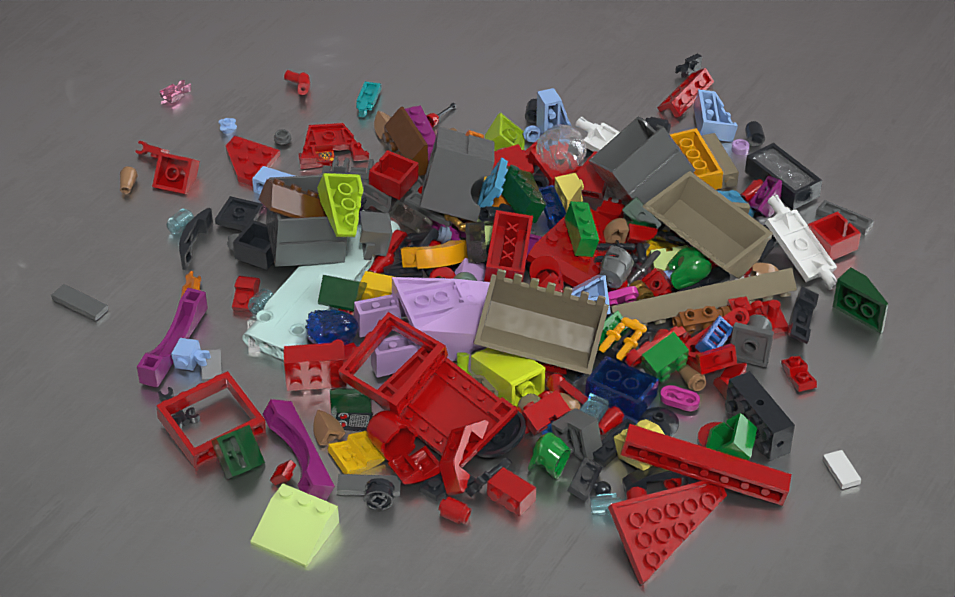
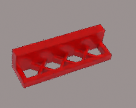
[657,68,714,118]

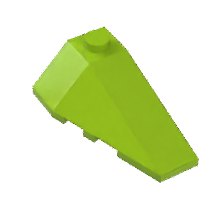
[317,173,363,237]

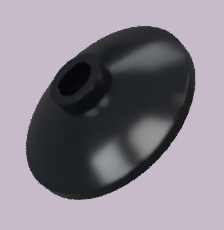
[638,407,679,436]

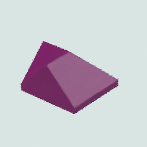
[749,176,782,217]

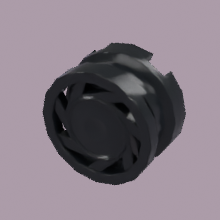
[364,478,395,510]

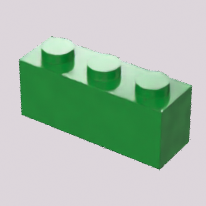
[565,201,599,257]

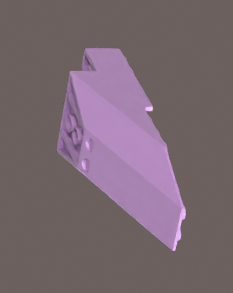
[354,277,490,377]

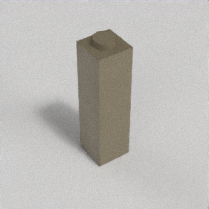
[701,133,739,189]

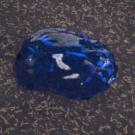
[305,309,358,344]

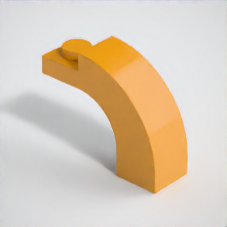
[401,240,469,269]

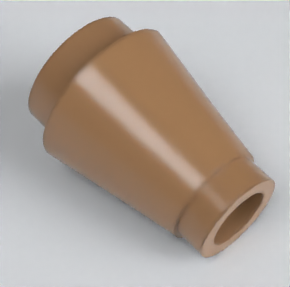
[120,166,138,194]
[679,365,706,391]

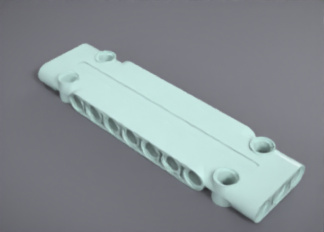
[242,210,400,361]

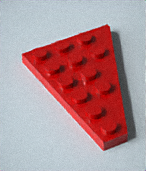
[608,481,727,585]

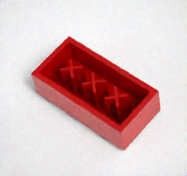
[484,210,533,282]

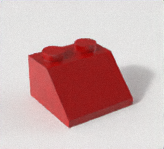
[152,152,200,194]

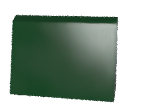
[318,275,367,312]
[330,388,372,414]

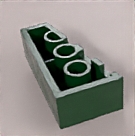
[501,165,546,223]

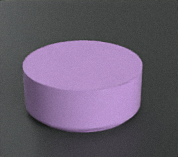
[731,139,750,155]

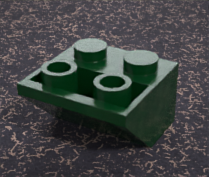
[211,425,265,479]

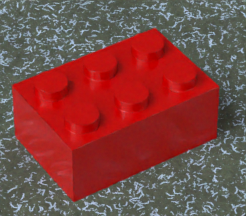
[284,342,347,391]

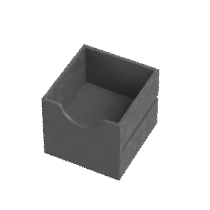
[588,117,695,205]
[420,127,494,222]
[266,175,347,266]

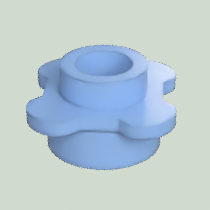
[219,118,237,134]

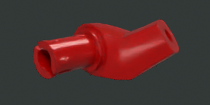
[284,70,310,95]

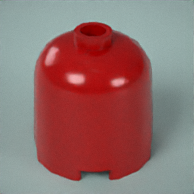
[367,410,418,461]

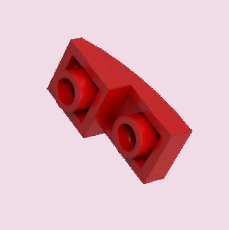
[781,356,817,392]

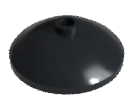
[476,411,526,457]

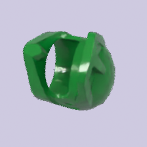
[668,247,712,289]
[528,433,571,480]

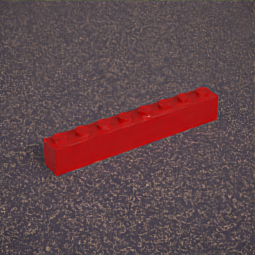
[620,424,792,506]

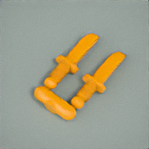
[599,317,647,360]

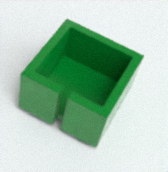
[641,332,689,385]
[706,413,757,460]

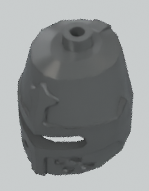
[600,245,634,289]

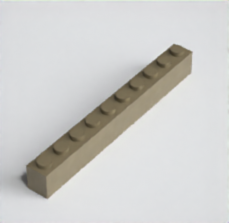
[608,268,797,327]

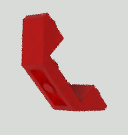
[439,420,489,496]

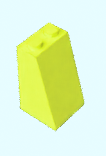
[471,347,545,407]

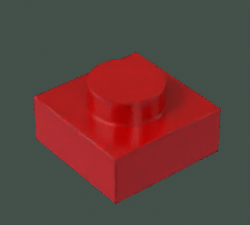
[270,459,296,486]

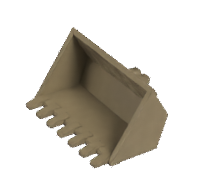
[642,171,773,279]
[474,269,609,375]

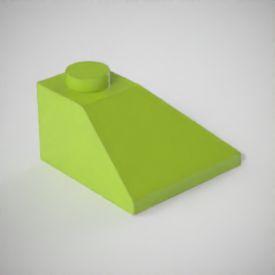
[485,112,525,151]

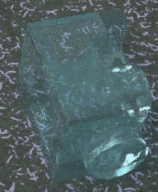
[579,393,608,423]

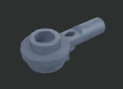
[436,226,452,244]

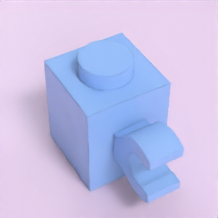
[171,338,211,371]

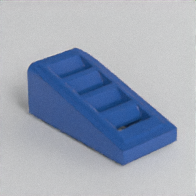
[695,315,733,352]

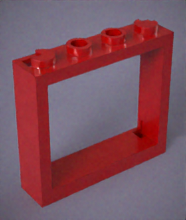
[338,312,448,415]
[156,371,266,468]

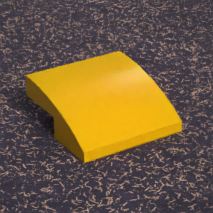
[327,431,385,474]

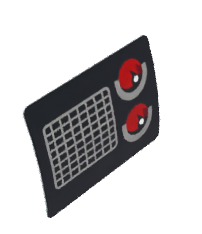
[336,412,373,432]

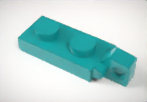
[356,81,382,118]

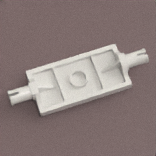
[576,117,620,152]
[765,195,837,290]

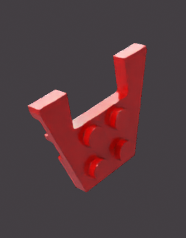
[300,123,369,164]

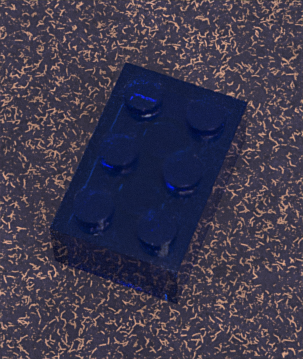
[585,356,659,420]

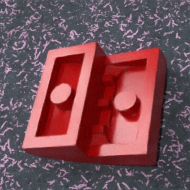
[388,446,441,484]

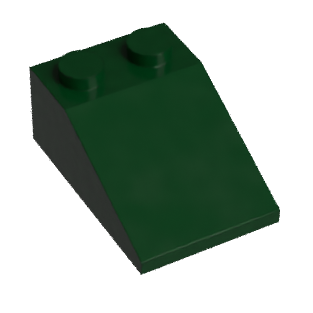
[832,267,889,334]

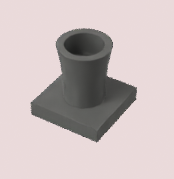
[731,315,774,368]

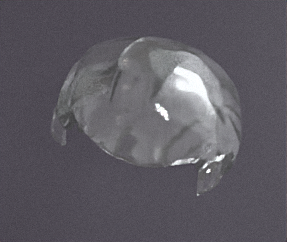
[536,124,586,173]

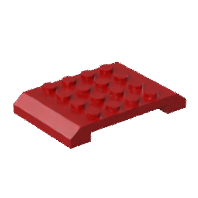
[526,208,637,287]
[377,347,518,468]

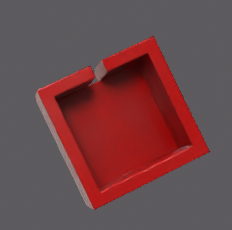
[369,150,419,200]
[808,211,861,260]

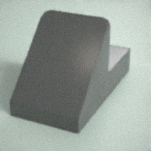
[361,180,392,213]

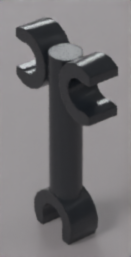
[158,387,200,429]
[466,457,512,497]

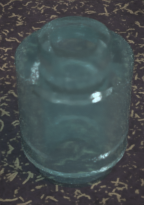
[166,209,194,234]
[248,288,274,315]
[590,493,621,516]

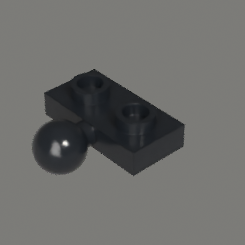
[567,457,612,501]

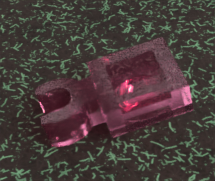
[160,80,192,104]

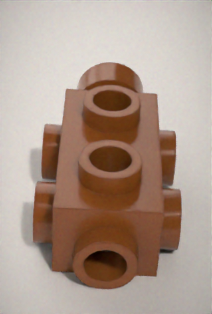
[672,306,731,334]

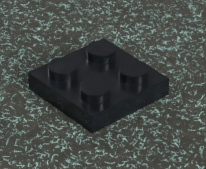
[215,196,264,231]

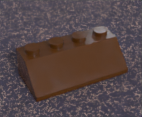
[382,107,429,176]
[258,178,327,218]

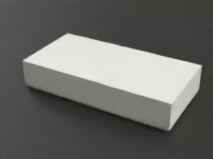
[822,450,861,489]

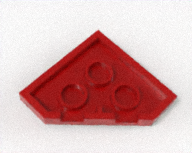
[225,135,280,186]

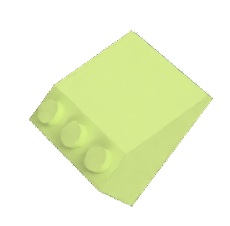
[250,484,339,567]

